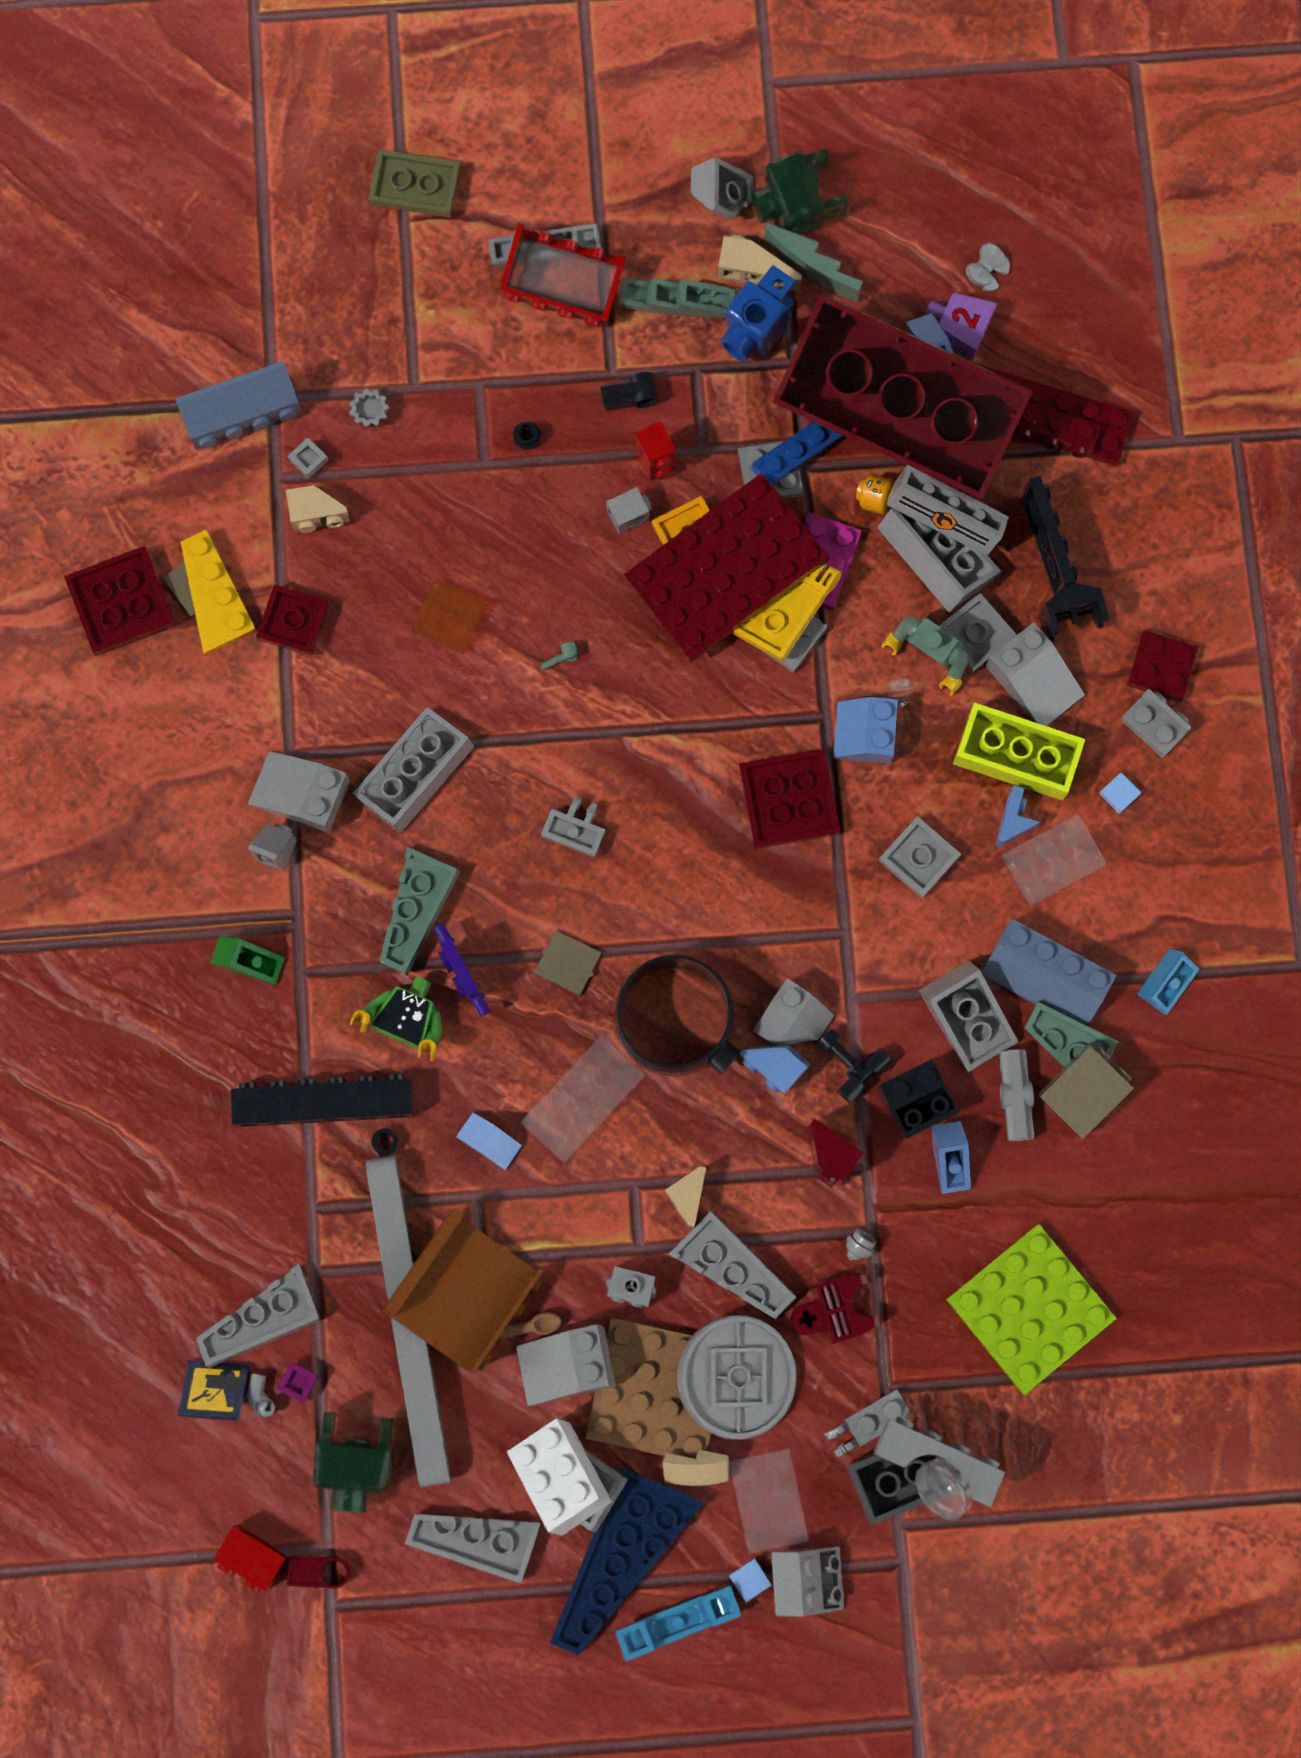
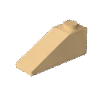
[717,235,802,292]

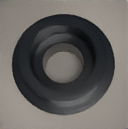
[513,422,541,450]

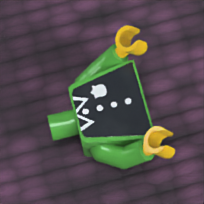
[350,976,443,1061]

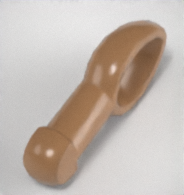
[505,1312,562,1338]

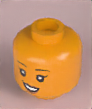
[856,474,895,515]

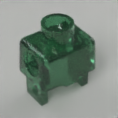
[751,148,848,235]
[313,1412,395,1513]

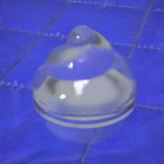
[886,677,915,708]

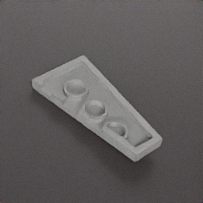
[669,1211,797,1319]
[196,1264,321,1368]
[405,1513,541,1583]

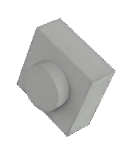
[287,438,328,479]

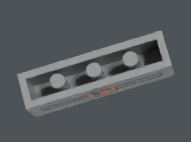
[886,465,1009,556]

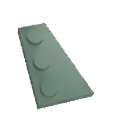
[1024,1002,1118,1067]

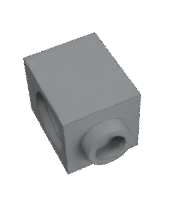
[606,487,652,535]

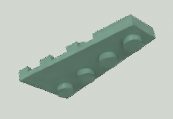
[379,847,460,976]

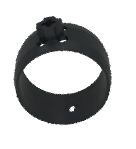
[615,955,741,1076]

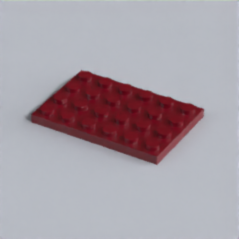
[624,473,830,663]

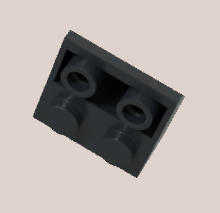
[876,1059,960,1139]

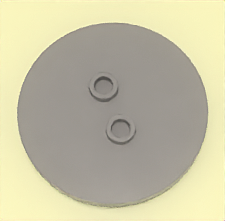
[677,1315,797,1439]

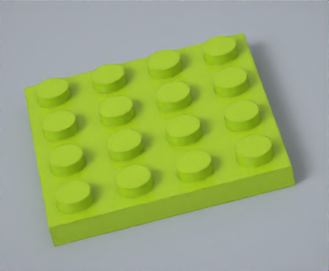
[946,1224,1117,1395]

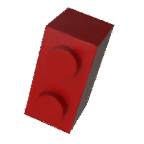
[635,420,676,482]
[213,1524,289,1592]

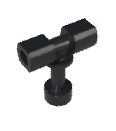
[816,1028,892,1104]

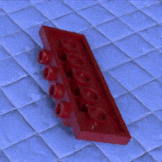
[973,362,1134,467]

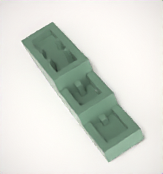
[764,223,863,303]
[618,277,736,317]

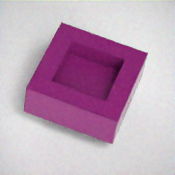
[277,1362,319,1403]

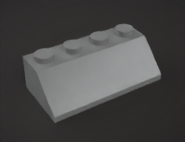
[877,508,1001,613]

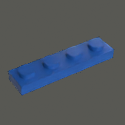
[750,422,846,486]

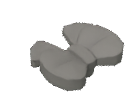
[966,243,1010,292]

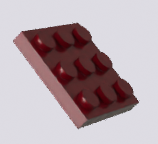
[64,545,176,656]
[739,749,841,849]

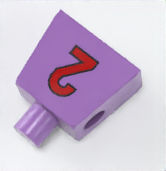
[925,293,997,360]

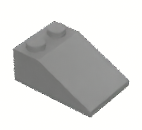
[986,622,1085,726]
[248,751,350,834]
[919,960,1018,1072]
[516,1324,616,1407]

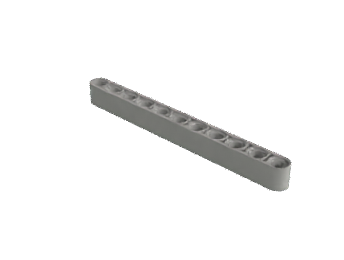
[365,1155,451,1488]

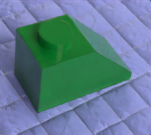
[210,936,285,985]

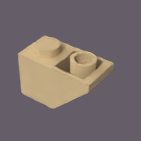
[286,485,350,533]

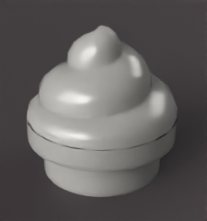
[846,1229,876,1260]

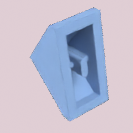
[456,1113,522,1170]

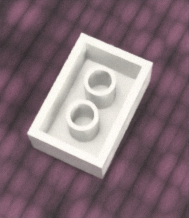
[507,1418,612,1536]

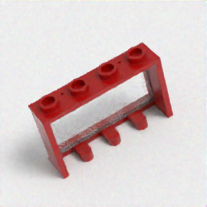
[499,223,626,327]

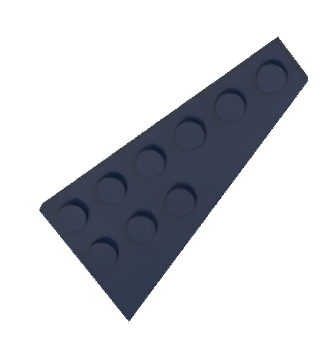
[550,1467,705,1655]

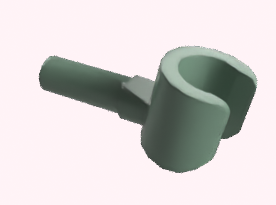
[540,642,578,670]

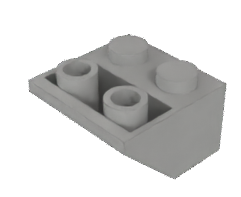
[771,1546,844,1616]

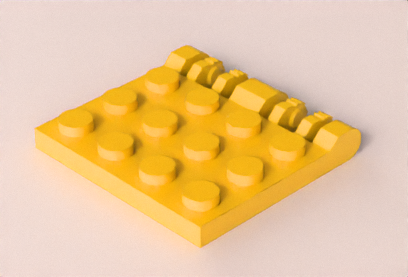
[732,563,842,662]

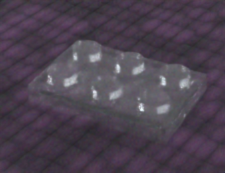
[1001,814,1107,906]
[729,1449,809,1554]

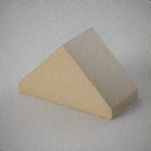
[665,1166,706,1228]

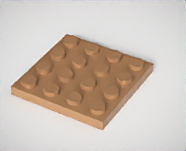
[585,1318,711,1459]

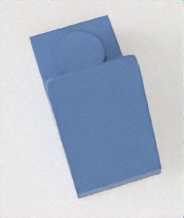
[995,785,1040,848]

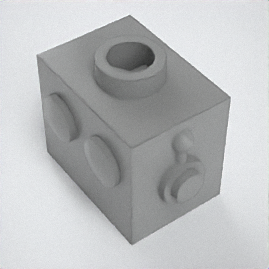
[605,1266,657,1308]

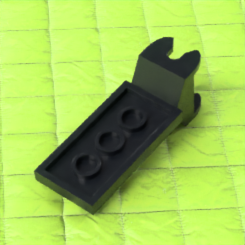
[1021,476,1109,642]

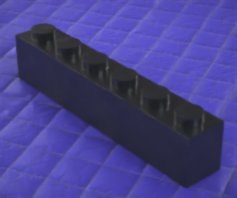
[231,1074,414,1127]

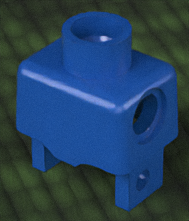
[719,265,796,362]

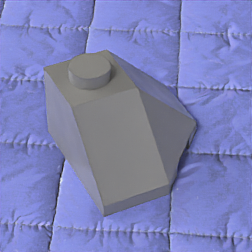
[691,157,753,219]
[753,978,835,1046]

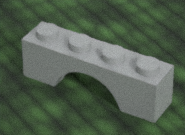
[873,1416,1005,1507]

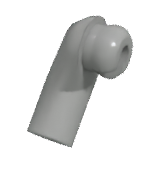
[246,1374,275,1418]

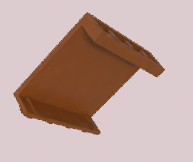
[382,1208,543,1374]

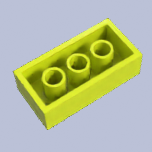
[953,702,1085,801]

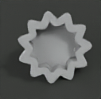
[349,388,389,428]

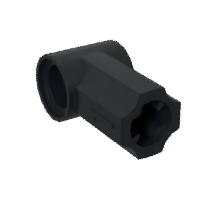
[600,372,659,411]

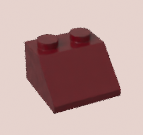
[807,1118,864,1188]

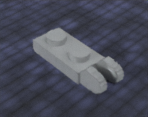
[825,1389,912,1457]

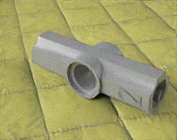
[999,1049,1034,1141]

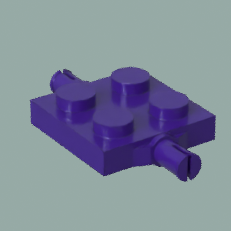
[434,923,491,1017]

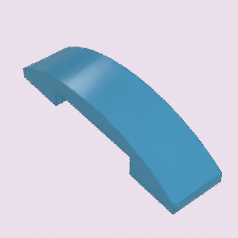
[615,1586,742,1662]

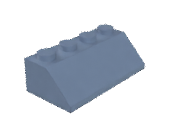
[175,361,302,449]
[981,919,1117,1026]

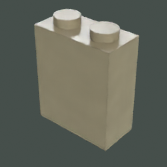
[1038,1044,1134,1139]

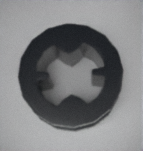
[371,1128,398,1156]

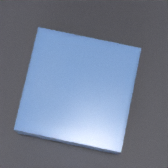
[1099,773,1141,814]
[729,1558,771,1602]

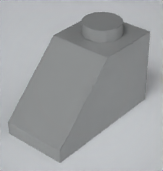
[248,823,297,872]

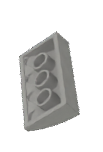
[352,707,475,833]

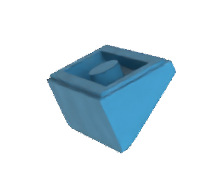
[1137,949,1200,1015]

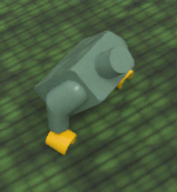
[881,615,969,696]

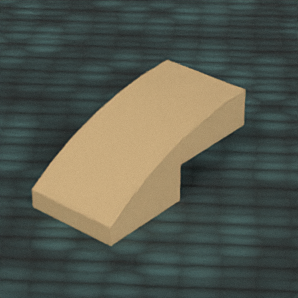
[663,1450,730,1486]

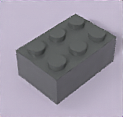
[845,1431,957,1525]

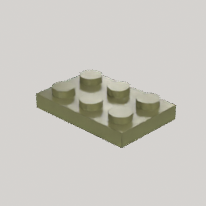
[368,149,460,218]

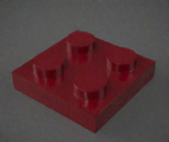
[256,584,330,656]
[1126,630,1198,702]

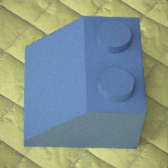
[833,697,898,764]

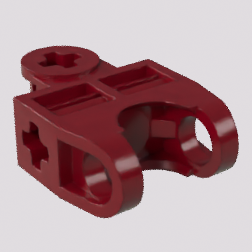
[790,1274,884,1344]

